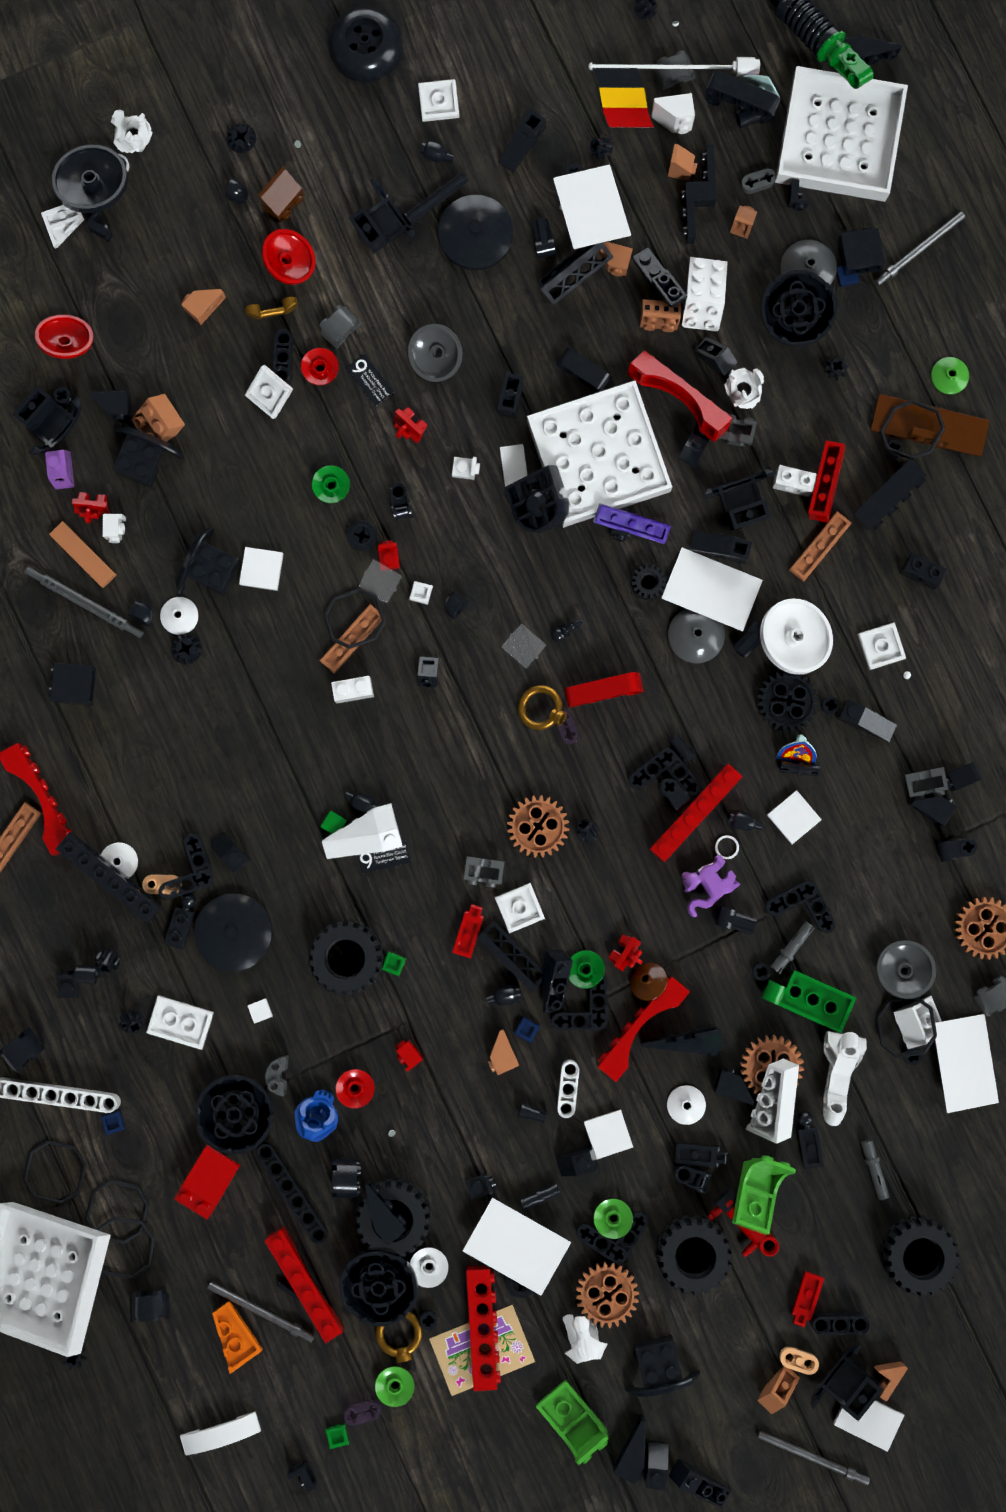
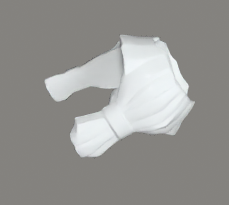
[111,110,153,153]
[724,368,764,409]
[563,1313,607,1364]

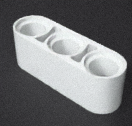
[557,1060,579,1118]

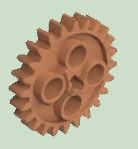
[507,795,569,858]
[954,897,1006,960]
[740,1034,804,1094]
[575,1262,639,1328]

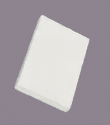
[146,995,214,1050]
[833,1400,904,1452]

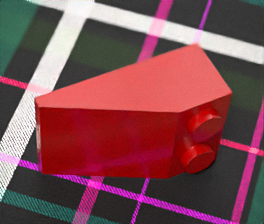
[174,1145,240,1220]

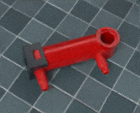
[708,1188,779,1257]

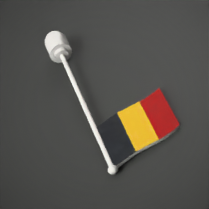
[588,57,760,128]

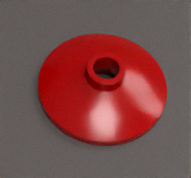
[301,348,339,385]
[336,1069,375,1108]

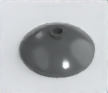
[780,240,837,285]
[408,324,463,382]
[668,609,725,664]
[877,940,936,999]

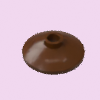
[630,963,667,1001]

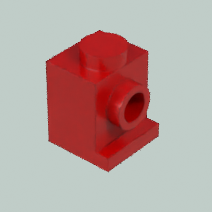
[395,1040,424,1072]

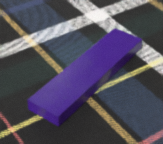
[593,503,671,544]

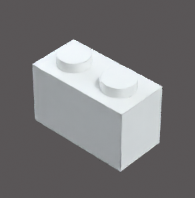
[331,676,374,703]

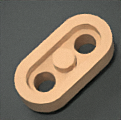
[142,875,182,894]
[779,1347,819,1375]

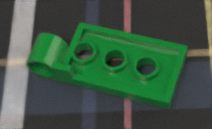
[761,970,856,1033]

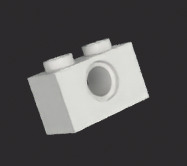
[772,465,817,497]

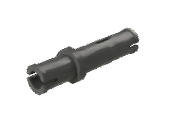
[770,921,815,974]
[861,1139,889,1200]

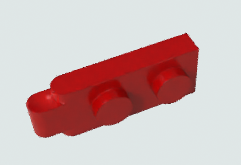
[452,904,484,958]
[791,1271,824,1327]

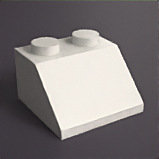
[651,93,695,134]
[893,996,942,1049]

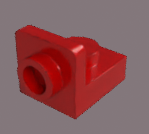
[377,541,400,571]

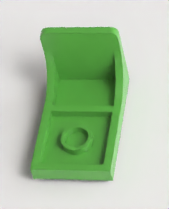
[732,1156,796,1235]
[536,1379,608,1465]

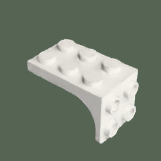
[682,257,727,331]

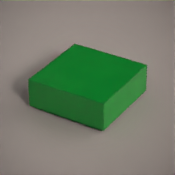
[321,811,347,834]
[382,951,407,976]
[325,1423,350,1449]

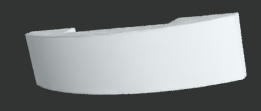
[180,1411,261,1455]

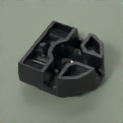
[504,465,570,533]

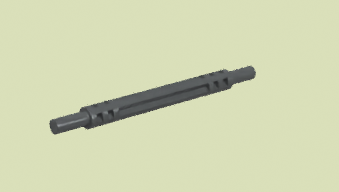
[25,567,144,638]

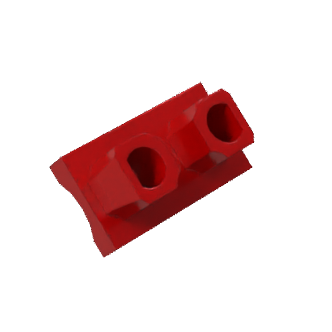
[392,407,427,444]
[72,492,110,524]
[608,935,643,971]

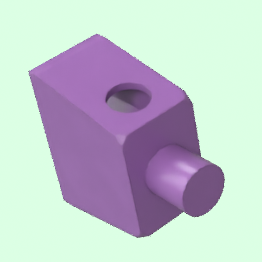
[45,450,74,490]

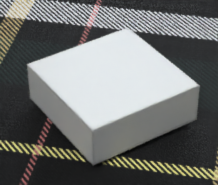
[410,581,433,605]
[248,998,273,1024]

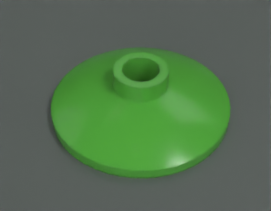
[931,357,969,395]
[594,1199,633,1239]
[375,1366,414,1407]

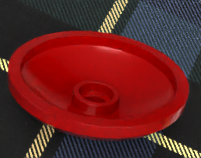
[261,229,316,285]
[35,315,93,359]

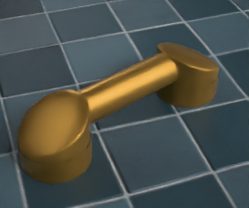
[245,297,298,319]

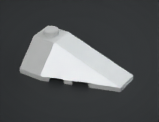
[322,803,402,859]

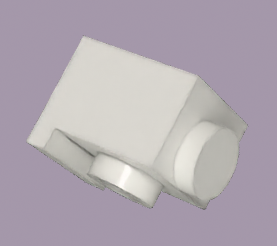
[103,514,126,543]

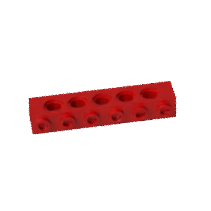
[466,1265,501,1391]

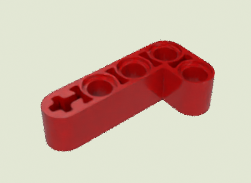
[564,672,644,708]

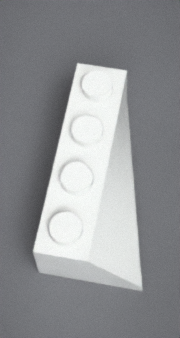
[746,1059,799,1144]

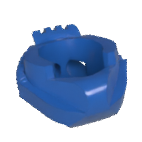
[294,1089,338,1142]

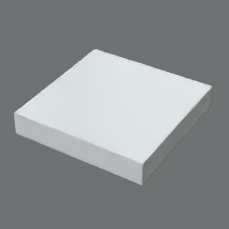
[418,79,459,122]
[245,365,293,419]
[239,547,283,591]
[857,622,906,670]
[767,790,821,845]
[495,883,545,933]
[584,1109,633,1159]

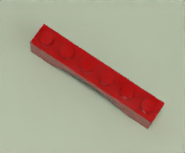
[627,350,732,442]
[0,743,73,856]
[649,764,743,862]
[597,976,690,1082]
[264,1226,344,1343]

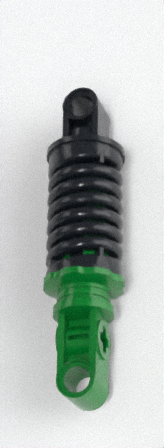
[769,0,874,89]

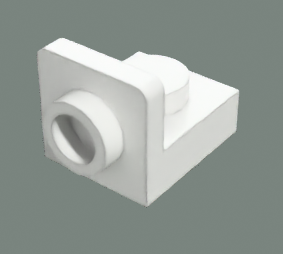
[452,457,480,480]

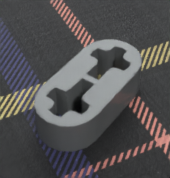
[741,169,776,194]

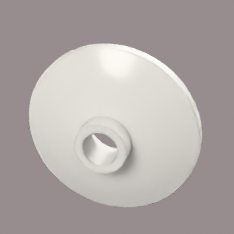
[160,597,199,635]
[101,843,138,878]
[667,1085,706,1125]
[410,1247,448,1288]

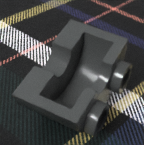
[654,51,696,90]
[319,305,362,349]
[718,414,757,446]
[905,767,949,801]
[464,856,504,888]
[973,975,1006,1017]
[265,1055,289,1096]

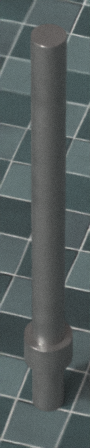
[874,212,965,286]
[207,1282,315,1343]
[757,1430,870,1486]

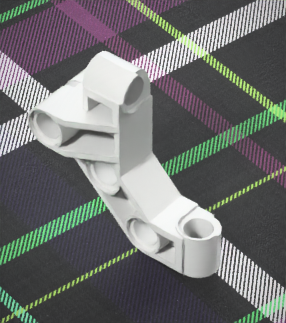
[823,1031,867,1126]

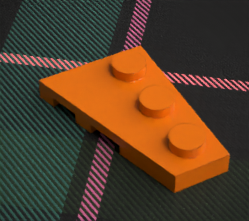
[212,1300,263,1374]

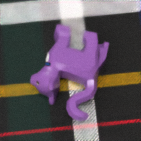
[682,855,740,917]

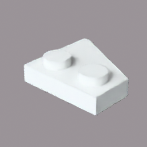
[41,205,84,248]

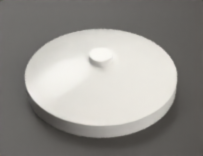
[760,599,833,675]

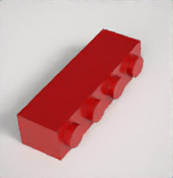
[808,441,846,523]

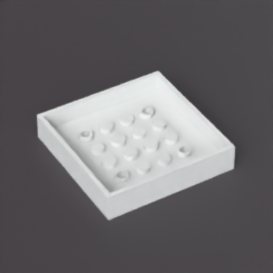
[775,66,908,202]
[527,381,672,527]
[0,1202,110,1357]

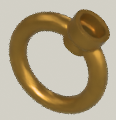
[518,685,567,730]
[376,1312,422,1363]

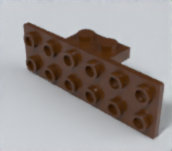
[871,394,990,457]

